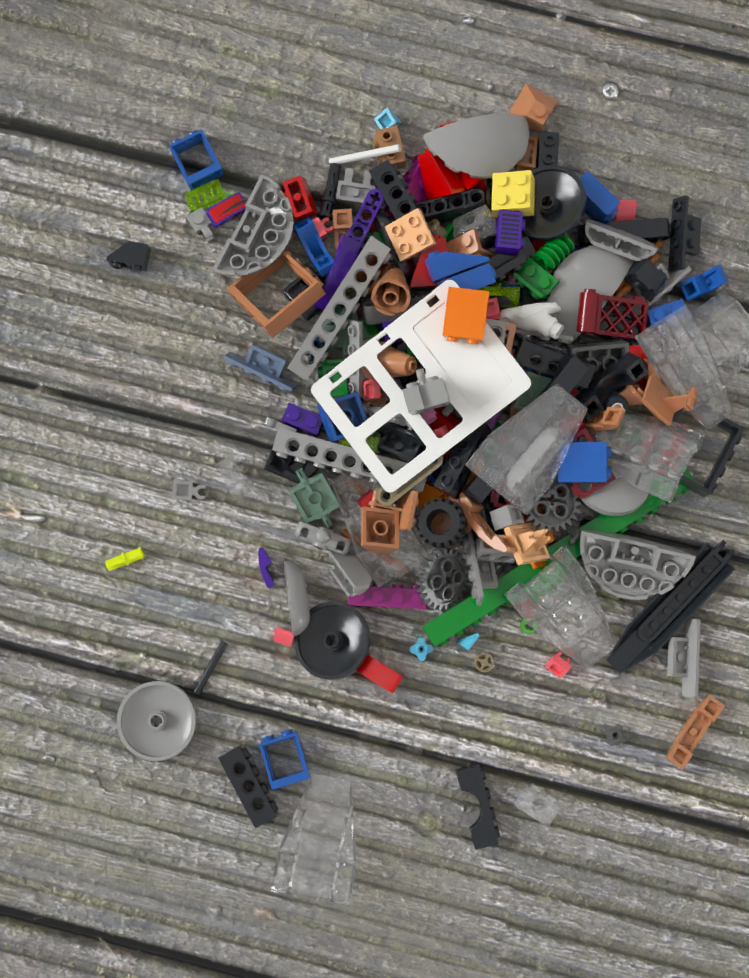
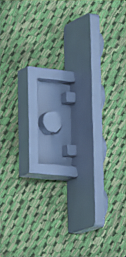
[224,343,297,392]

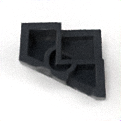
[264,445,308,484]

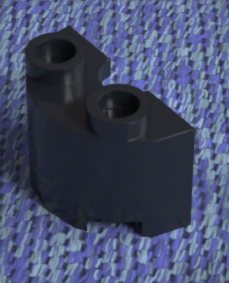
[624,259,667,303]

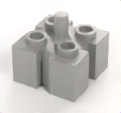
[402,369,451,415]

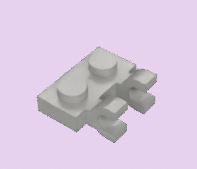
[336,168,376,206]

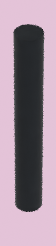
[193,640,228,695]

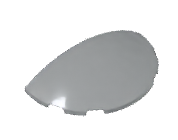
[423,114,529,179]
[212,174,294,276]
[547,245,634,344]
[580,530,696,600]

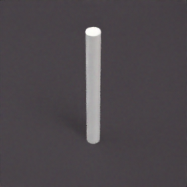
[329,144,401,164]

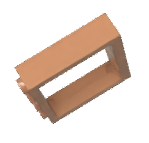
[227,250,326,338]

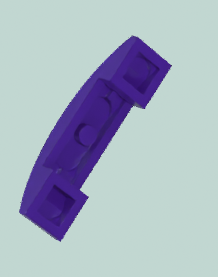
[313,234,361,310]

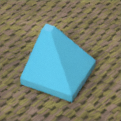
[374,107,402,129]
[457,633,480,650]

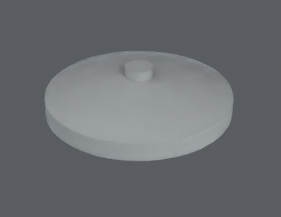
[579,444,650,516]
[117,681,196,761]

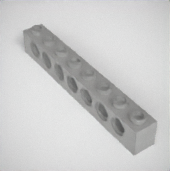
[287,236,391,381]
[272,427,427,493]

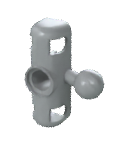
[295,521,353,555]

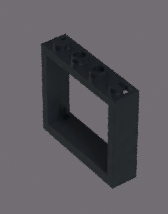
[643,394,744,497]

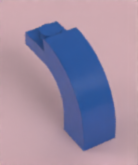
[293,216,334,277]

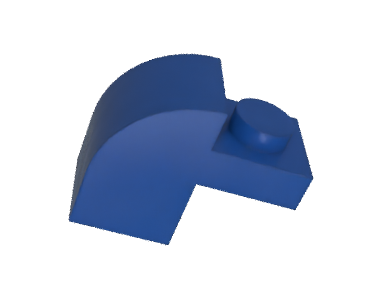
[680,264,729,301]

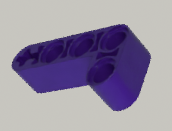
[347,189,384,257]

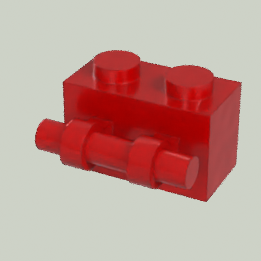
[280,175,318,221]

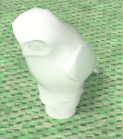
[499,302,564,339]

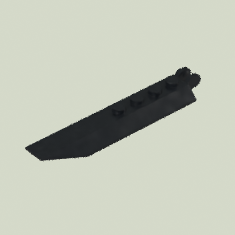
[607,540,735,674]

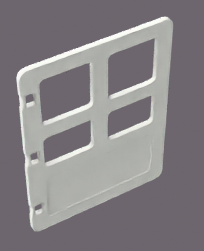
[311,280,531,492]

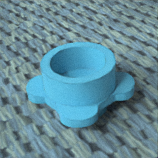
[410,638,433,661]

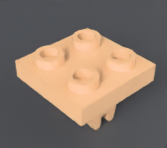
[385,208,436,262]
[504,522,551,566]

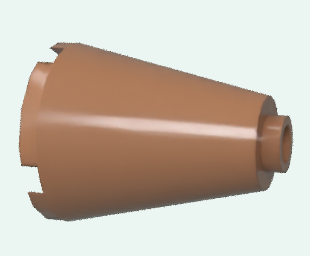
[371,268,411,316]
[361,341,417,379]

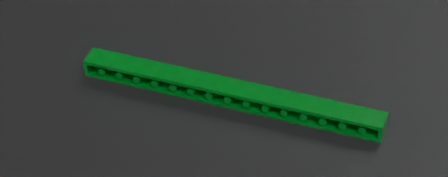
[422,463,695,647]

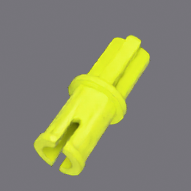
[105,547,145,571]

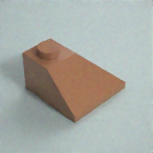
[509,84,558,133]
[361,507,399,554]

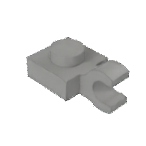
[186,207,215,242]

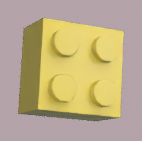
[492,170,535,218]

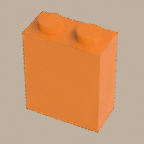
[442,287,490,345]

